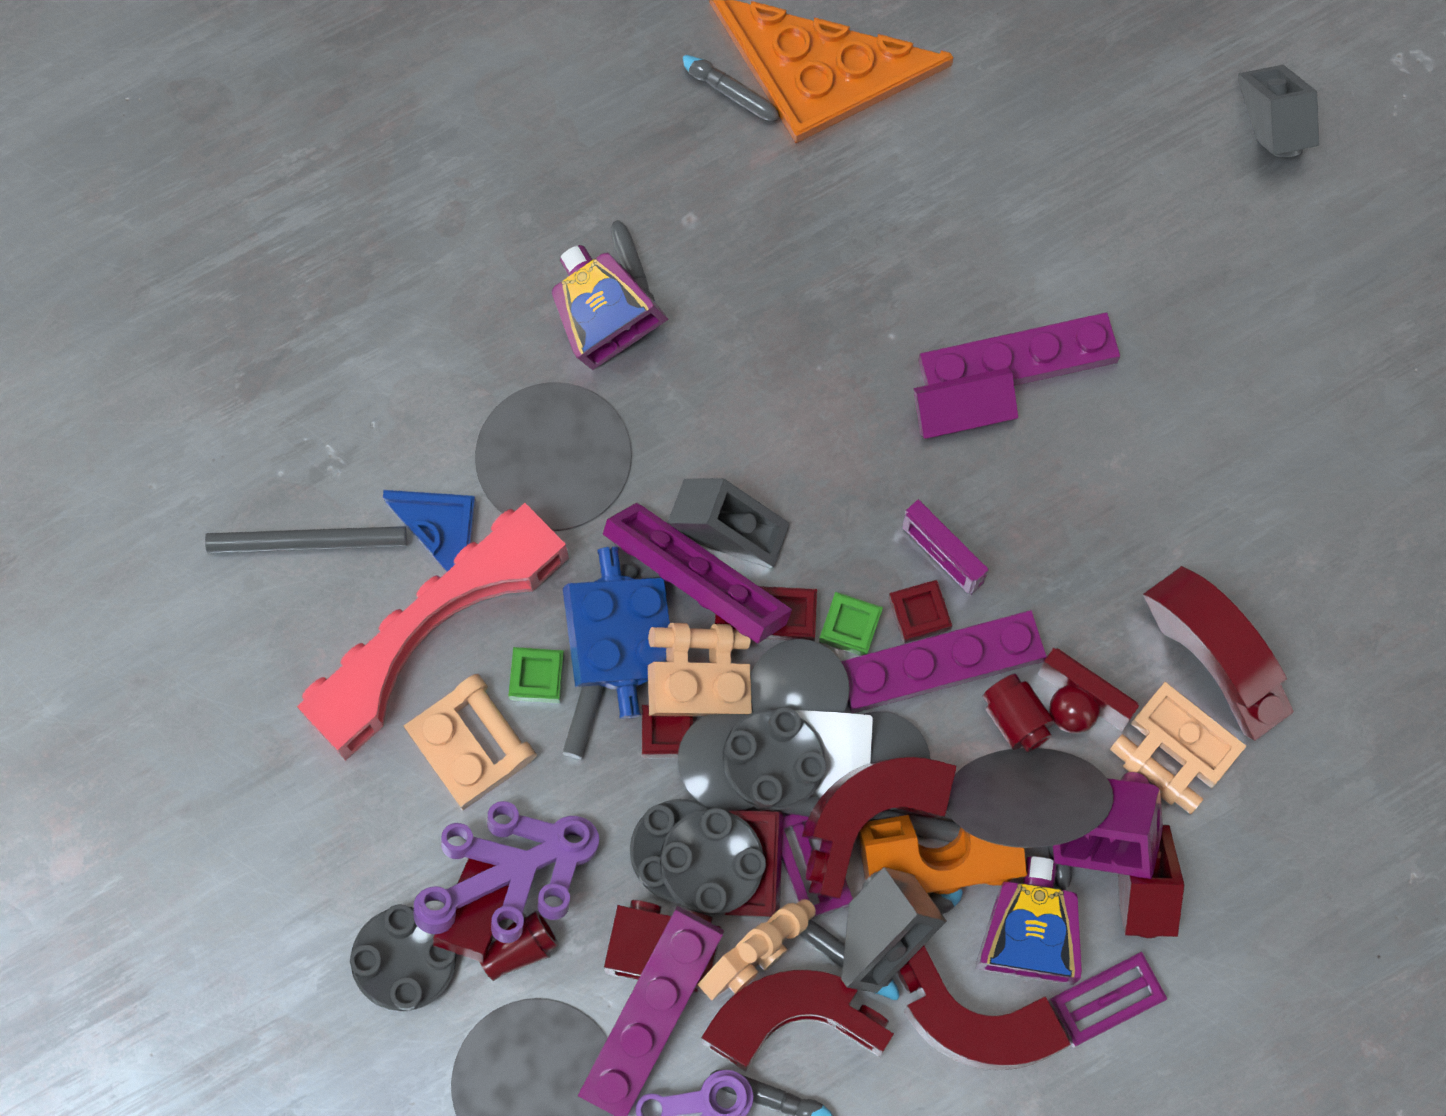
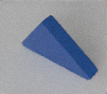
[383,490,476,572]

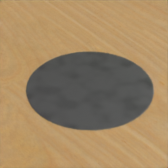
[475,382,631,530]
[947,748,1113,848]
[451,998,614,1116]

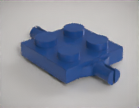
[562,547,670,719]

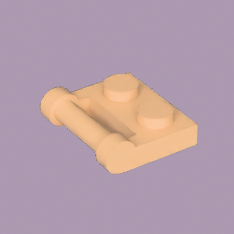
[403,674,537,811]

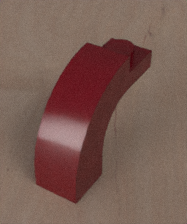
[1143,566,1294,741]
[802,757,957,899]
[897,945,1071,1070]
[701,970,894,1072]

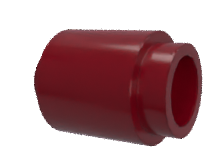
[982,674,1055,753]

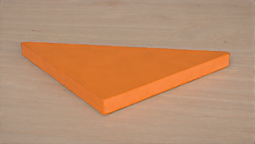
[709,0,953,143]

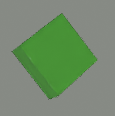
[819,592,883,656]
[508,647,565,704]

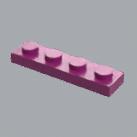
[918,312,1120,386]
[602,502,792,643]
[841,610,1047,714]
[578,905,724,1116]

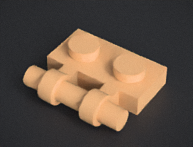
[648,623,752,716]
[1109,682,1246,815]
[697,899,815,1001]

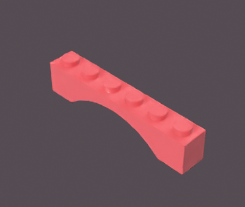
[297,503,569,761]

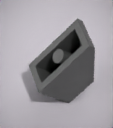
[1238,65,1319,157]
[667,478,790,568]
[841,867,947,993]

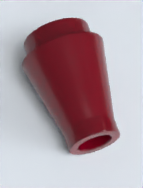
[480,910,559,981]

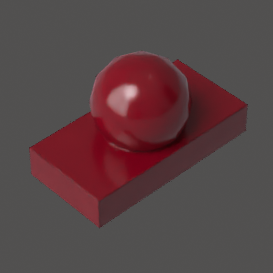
[1038,648,1139,734]

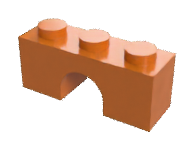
[859,815,1027,894]

